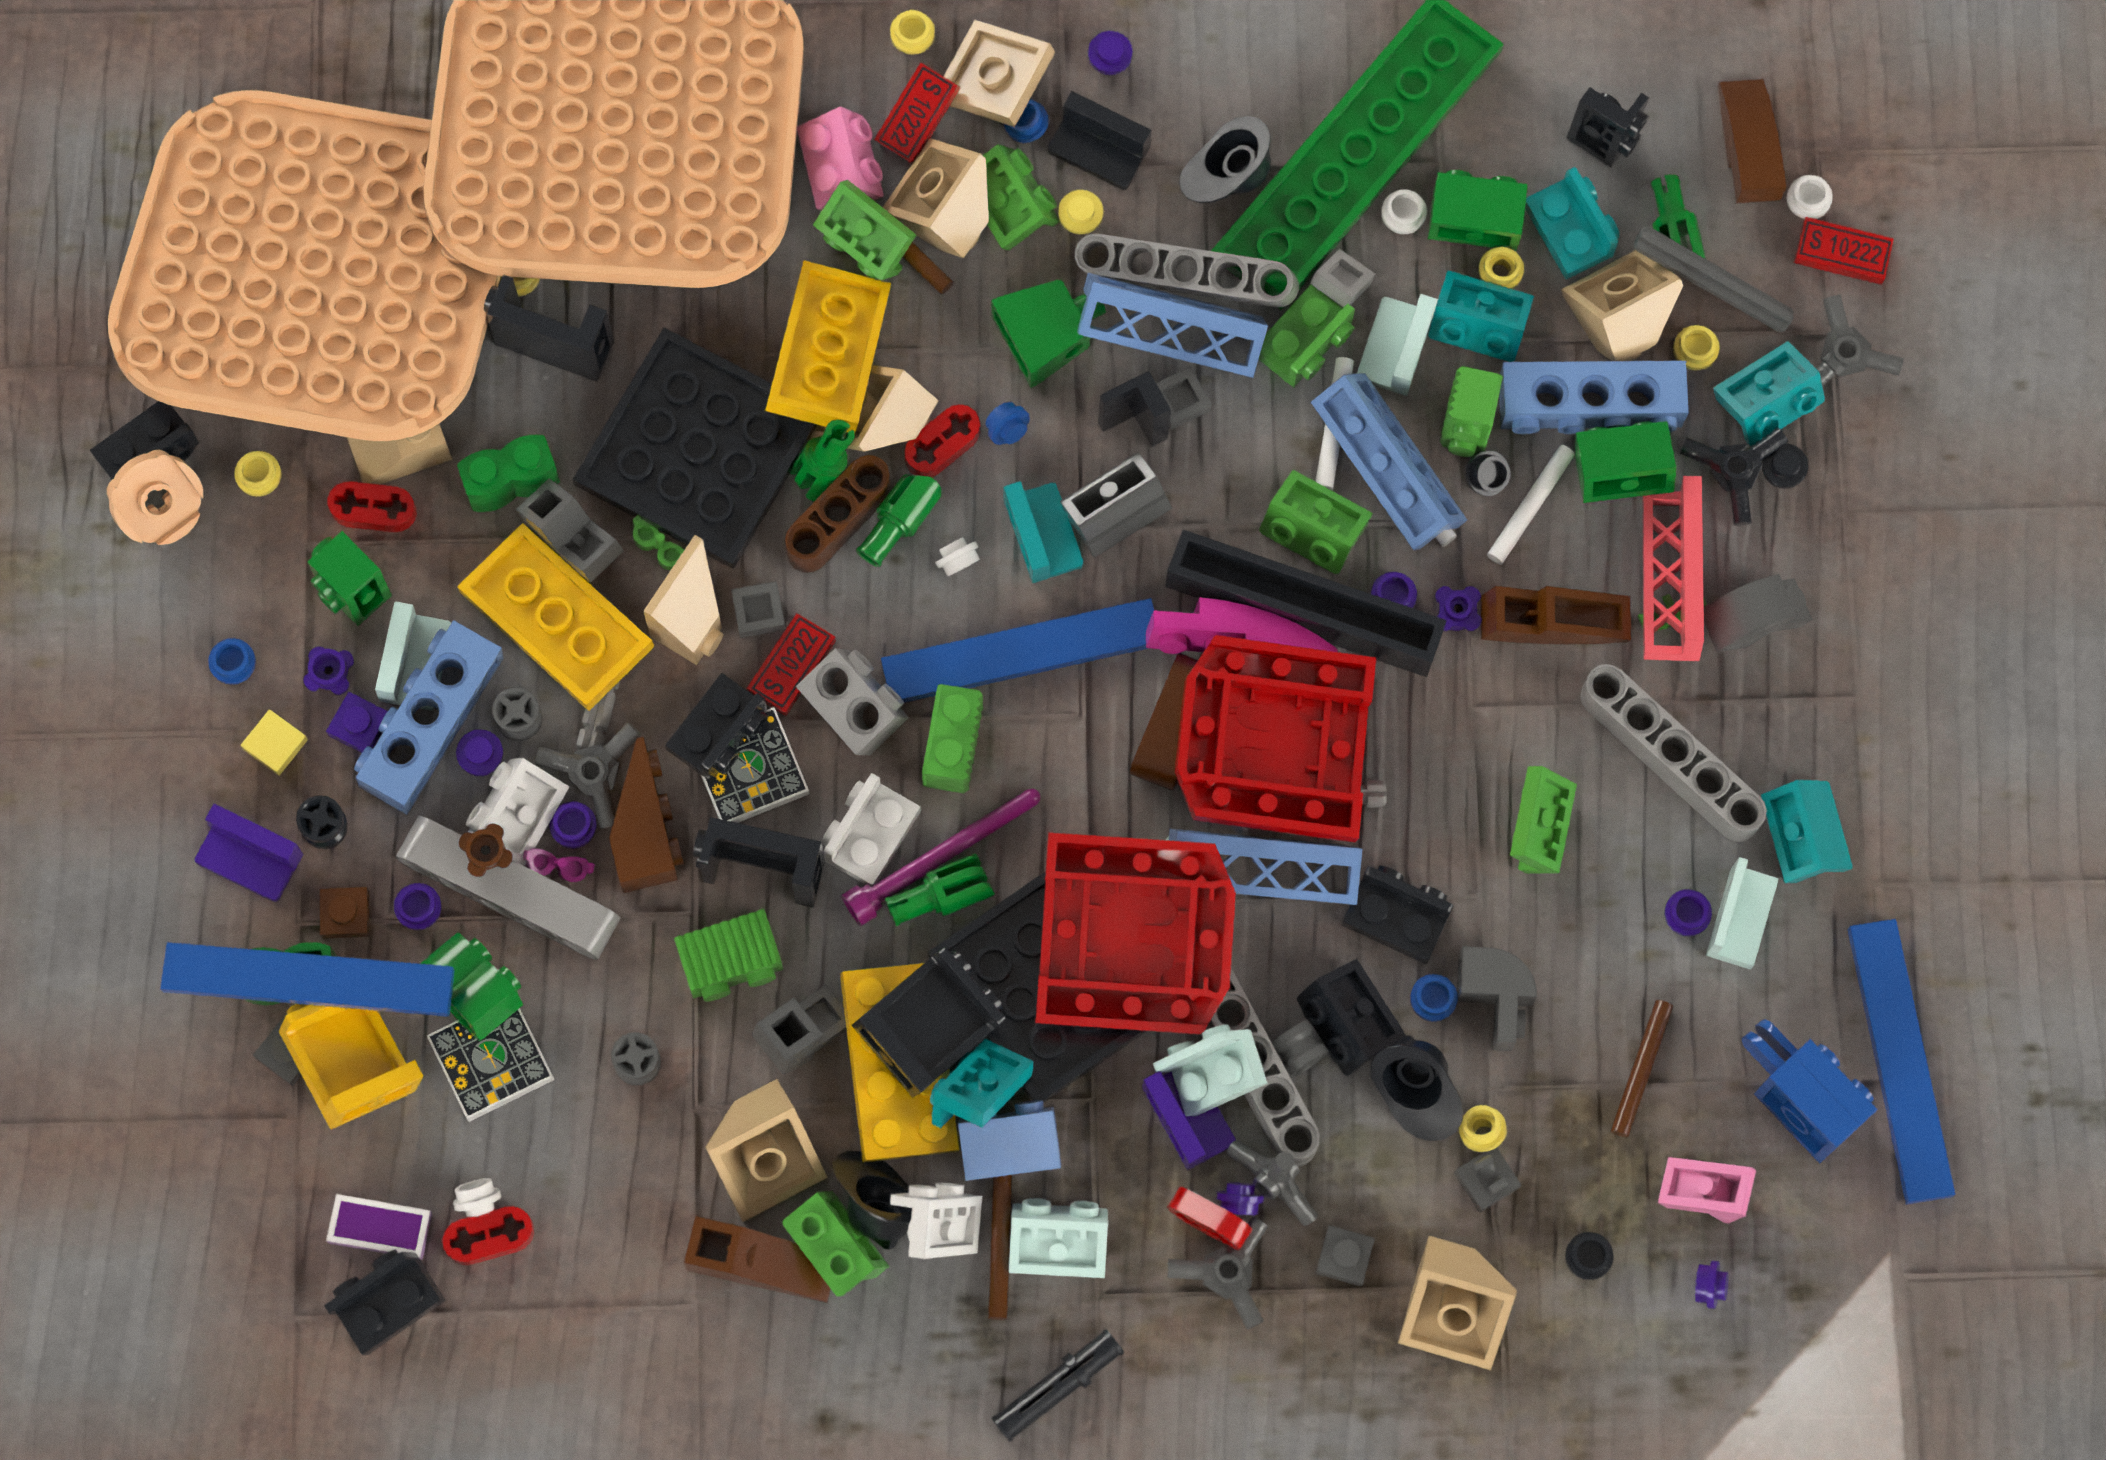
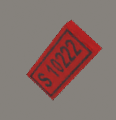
[874,62,961,163]
[1794,217,1894,285]
[746,613,836,716]

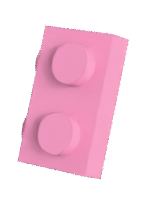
[797,106,884,211]

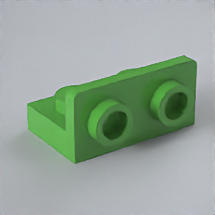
[983,144,1060,251]
[813,180,917,280]
[1259,285,1355,388]
[1259,470,1373,574]
[1510,766,1577,874]
[782,1191,890,1297]

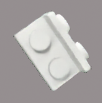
[466,758,569,866]
[821,773,921,887]
[890,1183,982,1259]

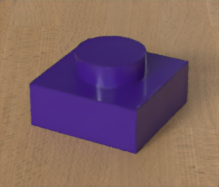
[326,691,388,753]

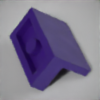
[194,803,304,902]
[1142,1071,1236,1171]

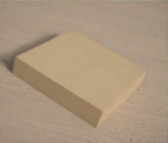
[944,20,1055,127]

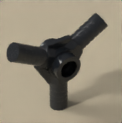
[1680,427,1788,526]

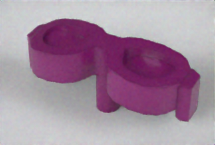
[523,848,595,882]

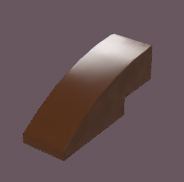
[1718,79,1787,204]
[1481,586,1631,645]

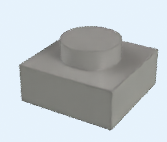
[1310,249,1376,307]

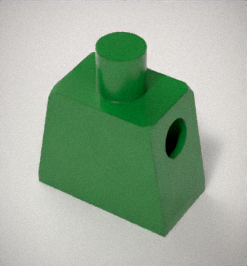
[991,280,1106,388]

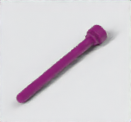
[841,788,1041,927]

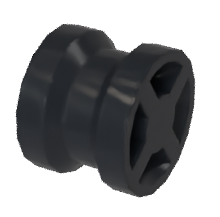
[296,795,348,849]

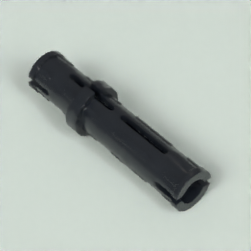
[991,1328,1124,1442]

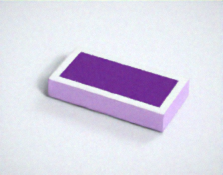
[326,1194,432,1260]

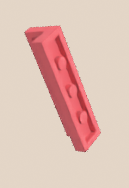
[1642,476,1704,661]

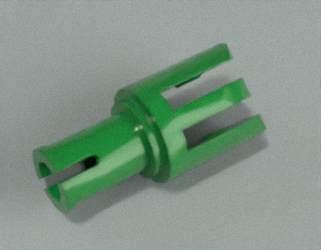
[1651,174,1706,273]
[790,420,855,502]
[856,474,941,568]
[885,853,995,927]

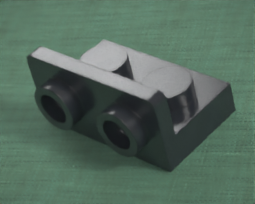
[1566,87,1649,167]
[90,401,199,480]
[665,673,768,782]
[1342,865,1454,964]
[1297,959,1407,1076]
[324,1249,446,1355]

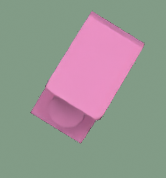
[1658,1157,1756,1223]

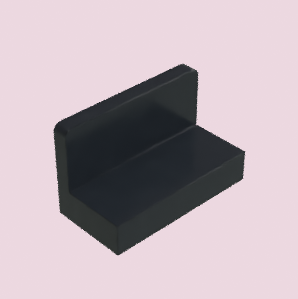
[1048,91,1152,190]
[1098,371,1171,447]

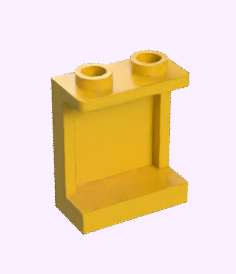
[278,1004,423,1130]

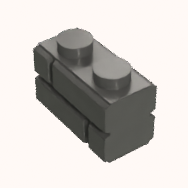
[1060,452,1172,557]

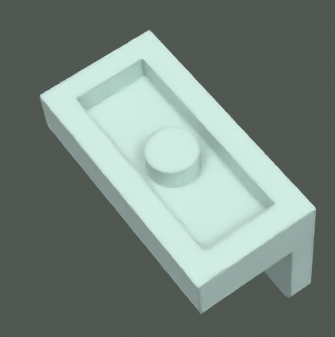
[1357,294,1438,396]
[375,601,451,710]
[1706,857,1779,970]

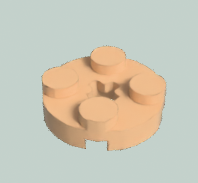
[107,450,203,545]

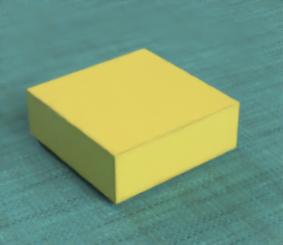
[240,709,308,776]

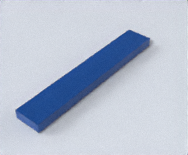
[881,598,1154,703]
[1847,919,1956,1205]
[160,942,455,1017]

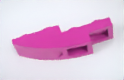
[1146,597,1338,654]

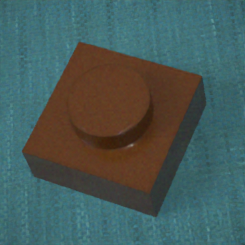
[320,887,370,939]

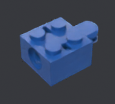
[1742,1019,1878,1164]

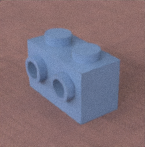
[958,1100,1061,1181]

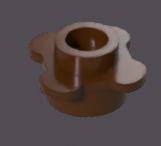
[459,823,513,877]

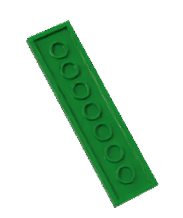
[1211,0,1504,310]

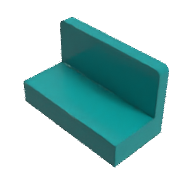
[1003,481,1083,584]
[1761,780,1853,883]

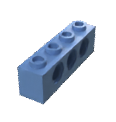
[1499,361,1689,435]
[354,620,504,815]

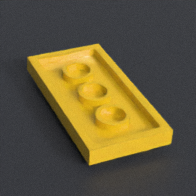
[765,260,892,434]
[457,523,655,711]
[840,963,959,1162]

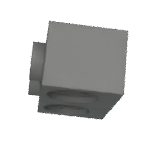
[796,648,909,756]

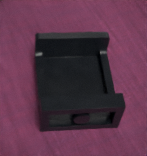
[484,275,614,382]
[693,817,825,908]
[851,947,1006,1098]

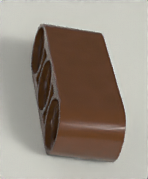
[785,455,891,573]
[1129,653,1198,791]

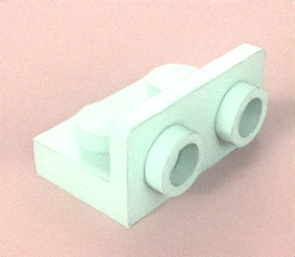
[1153,1025,1268,1117]
[1009,1198,1108,1278]

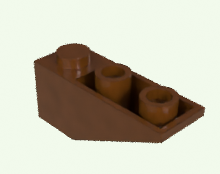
[609,737,684,893]
[684,1216,831,1303]

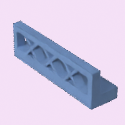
[1077,273,1268,378]
[1311,373,1467,550]
[1169,829,1363,905]

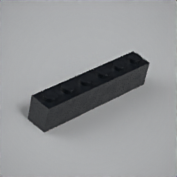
[1165,529,1447,677]

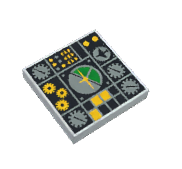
[701,707,809,823]
[427,1008,555,1122]

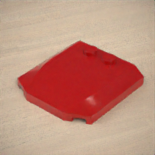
[1175,635,1376,843]
[1036,832,1236,1034]

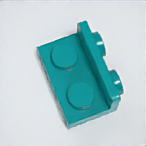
[1525,167,1620,280]
[1428,270,1534,362]
[1713,341,1825,446]
[930,1039,1034,1128]

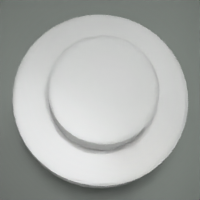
[1787,175,1833,219]
[1381,190,1427,234]
[935,537,980,577]
[453,1178,501,1217]

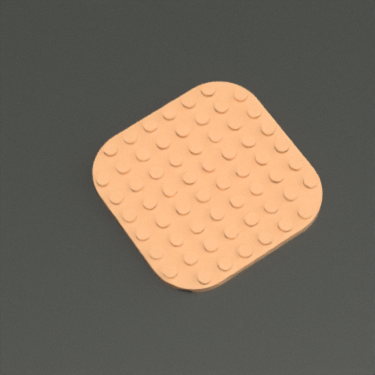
[423,0,804,288]
[108,90,501,441]

